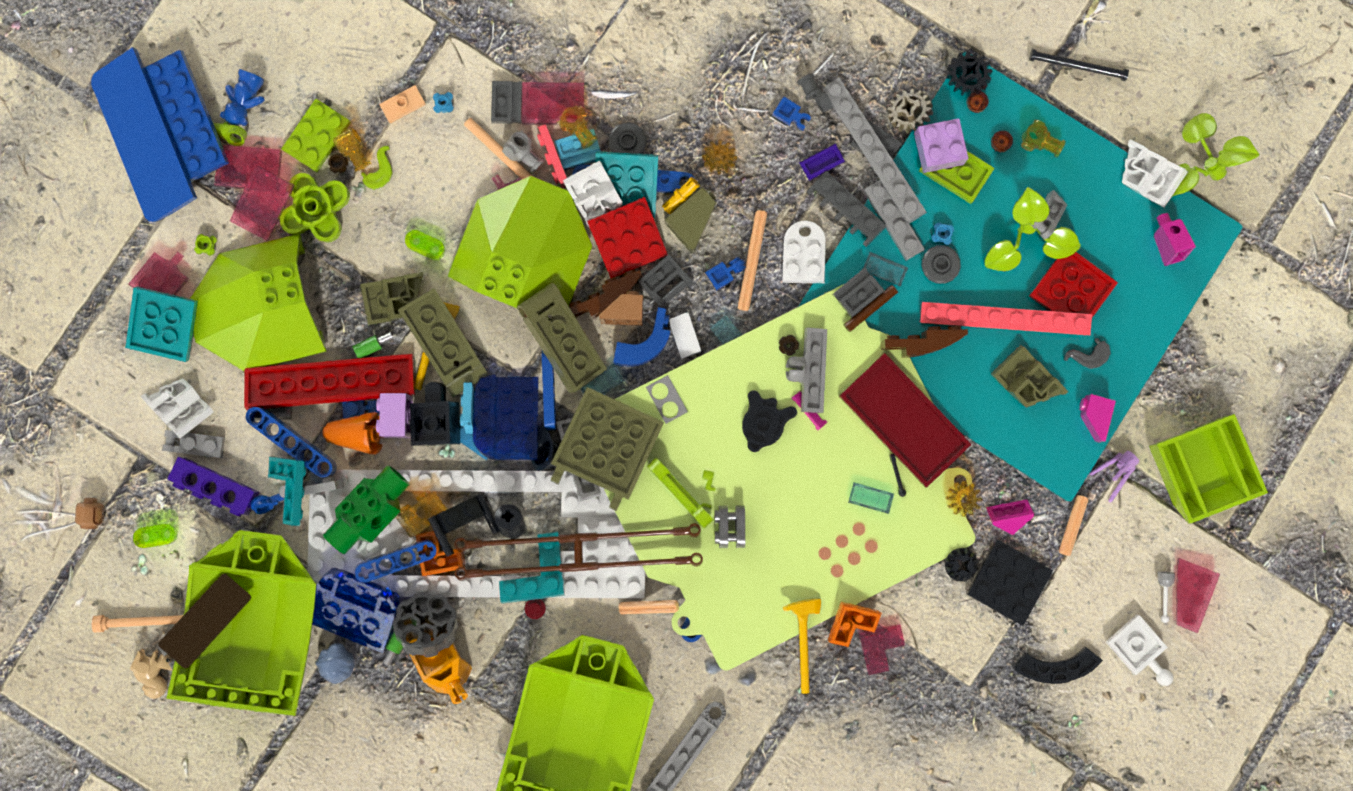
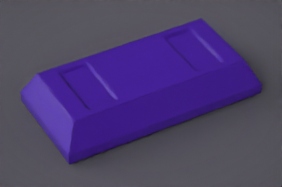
[799,144,845,181]

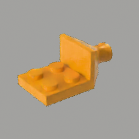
[409,637,472,704]

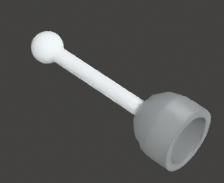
[1157,571,1175,623]

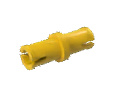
[662,177,700,215]

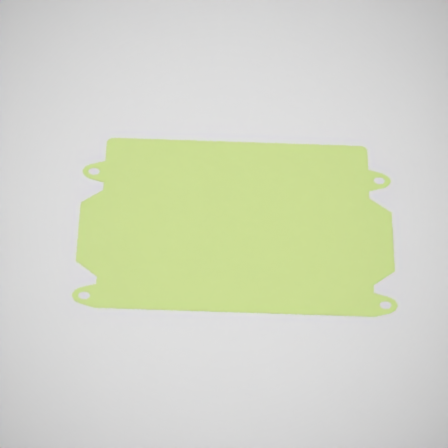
[604,284,975,671]

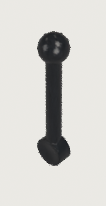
[889,454,906,497]

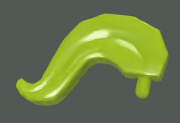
[361,146,393,190]

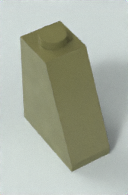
[665,187,716,254]

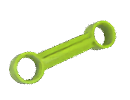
[647,458,713,529]

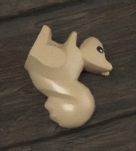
[130,649,173,699]

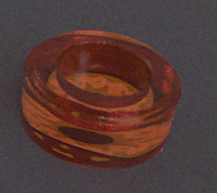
[967,91,989,113]
[991,131,1013,153]

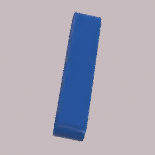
[245,407,337,477]

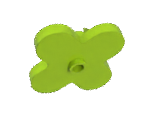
[280,173,350,243]

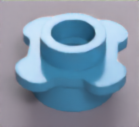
[433,92,454,113]
[931,222,954,245]

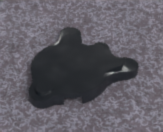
[742,390,797,452]

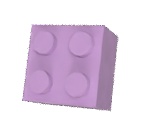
[914,118,968,173]
[376,393,413,439]

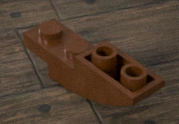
[569,269,642,319]
[881,326,968,358]

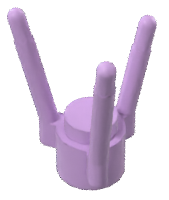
[1089,451,1139,503]

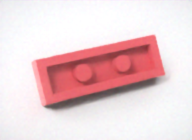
[537,124,567,189]

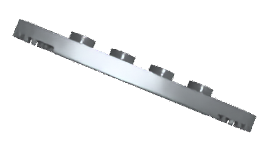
[645,701,726,791]

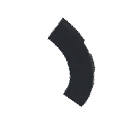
[1012,646,1103,684]

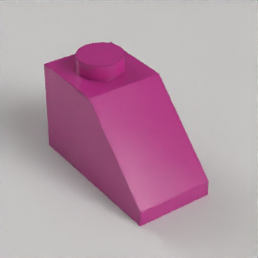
[1079,394,1116,443]

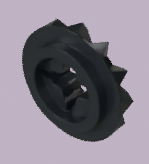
[945,548,979,582]

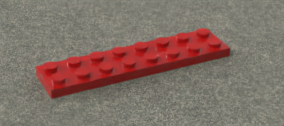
[244,354,415,410]

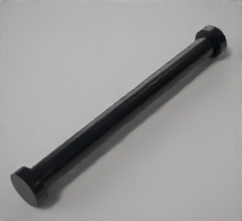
[1029,49,1129,82]

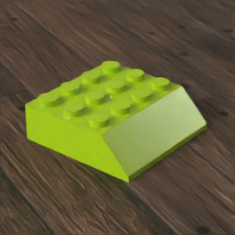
[1149,414,1268,524]

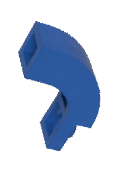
[613,307,671,367]

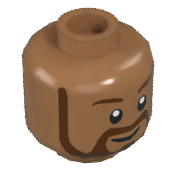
[75,498,105,529]

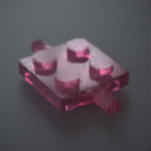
[128,251,189,295]

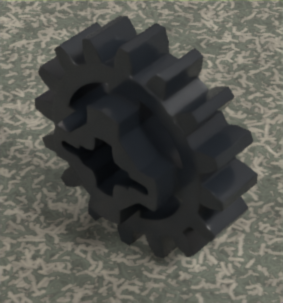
[946,51,993,97]

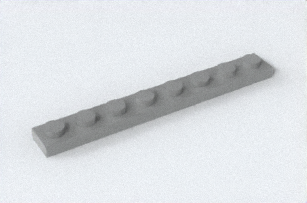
[822,78,927,224]

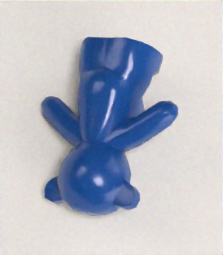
[220,69,265,126]

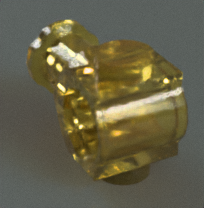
[557,105,598,149]
[1021,120,1066,158]
[333,127,372,172]

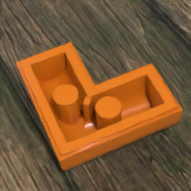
[415,531,465,576]
[828,601,882,647]

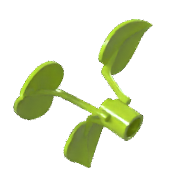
[1172,113,1260,197]
[984,187,1081,271]

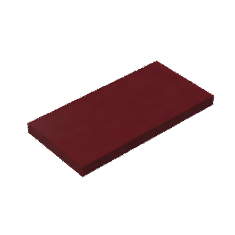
[839,353,972,488]

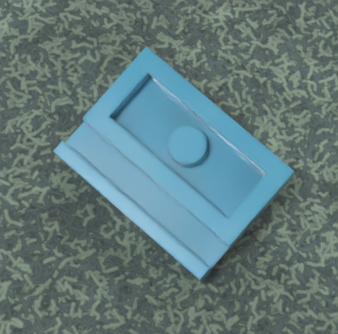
[555,129,600,171]
[460,382,476,434]

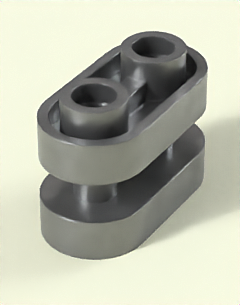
[714,505,745,548]

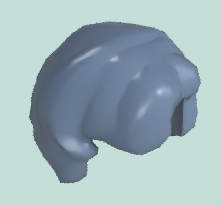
[315,643,355,684]

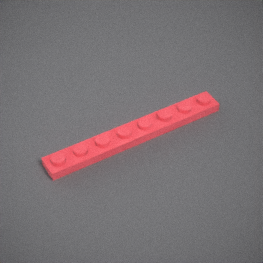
[920,302,1092,335]

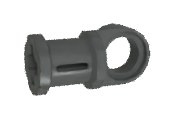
[797,73,833,113]

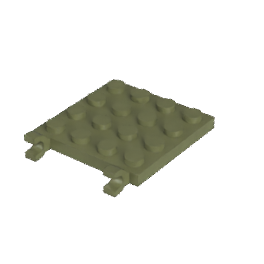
[551,387,664,511]

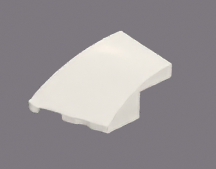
[141,378,214,438]

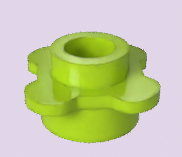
[194,234,217,256]

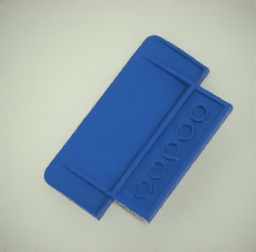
[91,47,229,222]

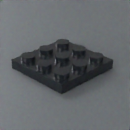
[966,539,1053,626]

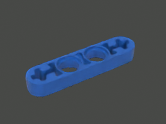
[542,351,556,431]
[355,540,436,583]

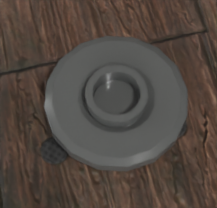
[609,122,647,154]
[922,245,961,284]

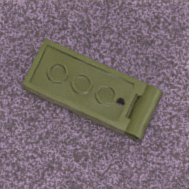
[517,283,607,393]
[398,288,489,397]

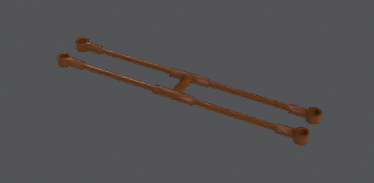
[454,523,703,581]

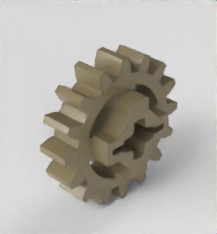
[887,89,933,134]

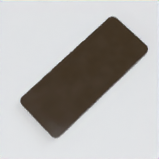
[158,574,251,668]

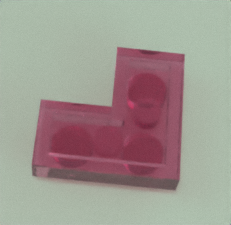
[858,624,905,675]

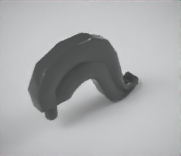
[1063,338,1111,369]

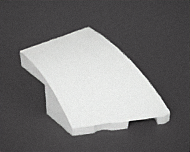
[1122,140,1188,207]
[563,161,623,227]

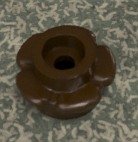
[328,153,349,173]
[779,335,799,356]

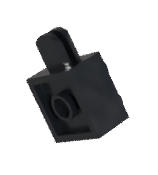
[410,382,460,446]

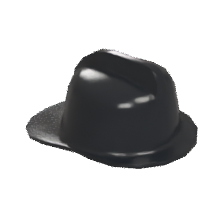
[526,426,560,471]

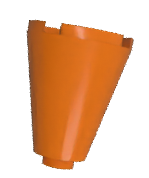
[322,412,384,455]

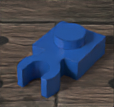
[772,97,811,131]

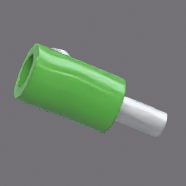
[352,332,393,358]
[383,631,403,666]

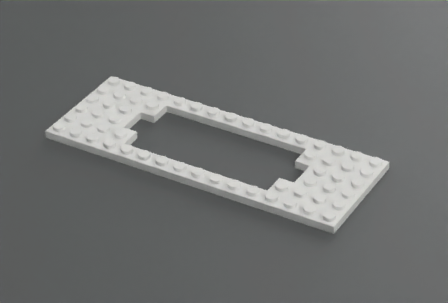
[307,469,645,598]

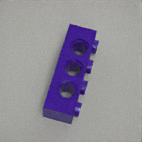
[167,457,260,517]

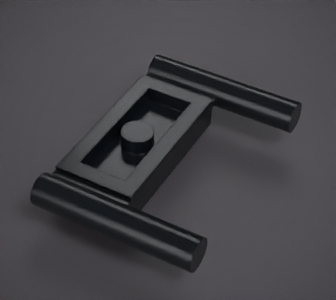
[428,494,500,557]

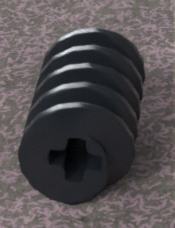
[494,504,525,539]

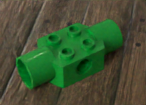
[323,465,410,555]

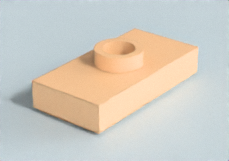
[379,85,426,124]

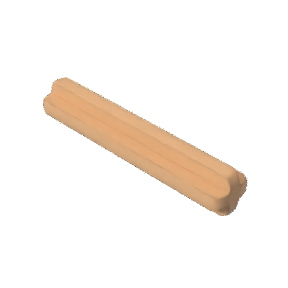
[1059,495,1088,556]
[618,600,679,614]

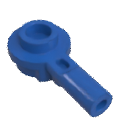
[250,493,284,514]

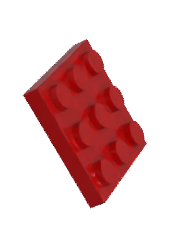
[587,197,668,278]
[1029,252,1118,317]

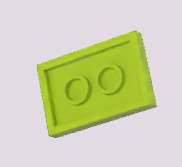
[281,99,351,173]
[919,151,994,204]

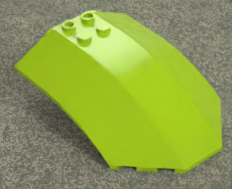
[166,530,316,716]
[496,635,654,791]

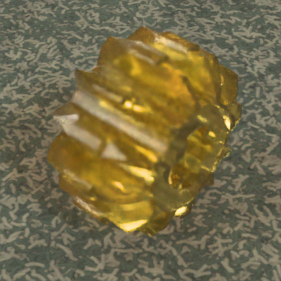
[702,139,737,175]
[945,481,983,517]

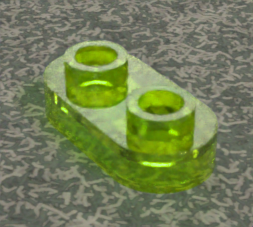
[405,230,445,260]
[133,524,178,548]

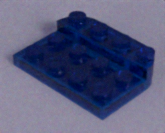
[473,375,539,460]
[312,568,400,653]

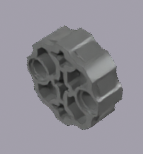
[393,592,458,658]

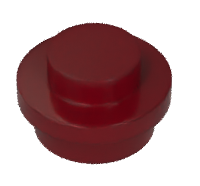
[524,599,546,619]

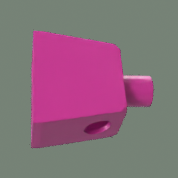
[1154,213,1196,266]

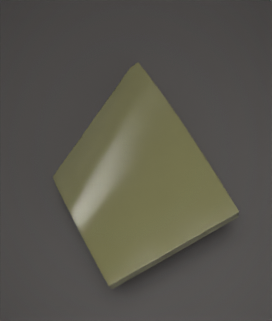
[360,272,423,326]
[991,345,1068,407]

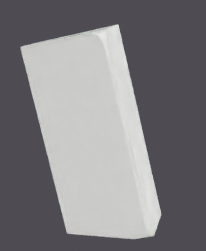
[669,312,701,359]

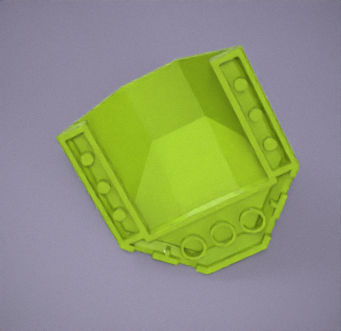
[448,176,593,318]
[190,234,327,371]

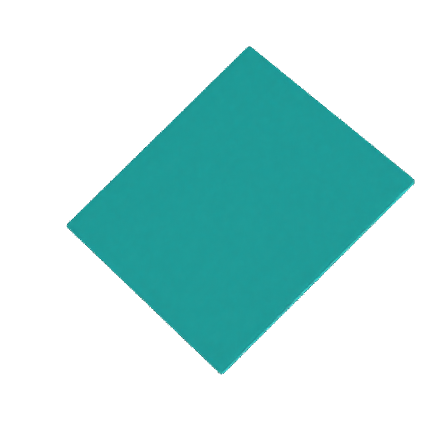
[798,52,1242,502]

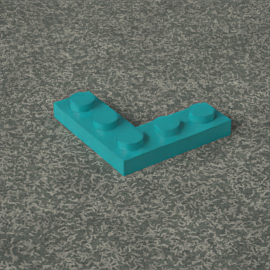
[268,457,306,526]
[499,532,565,604]

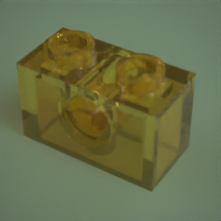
[395,491,447,538]

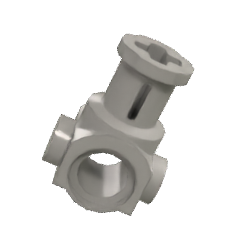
[502,130,545,173]

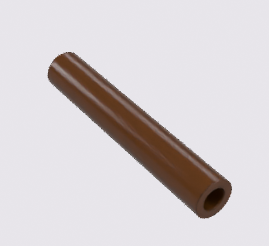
[843,285,898,332]

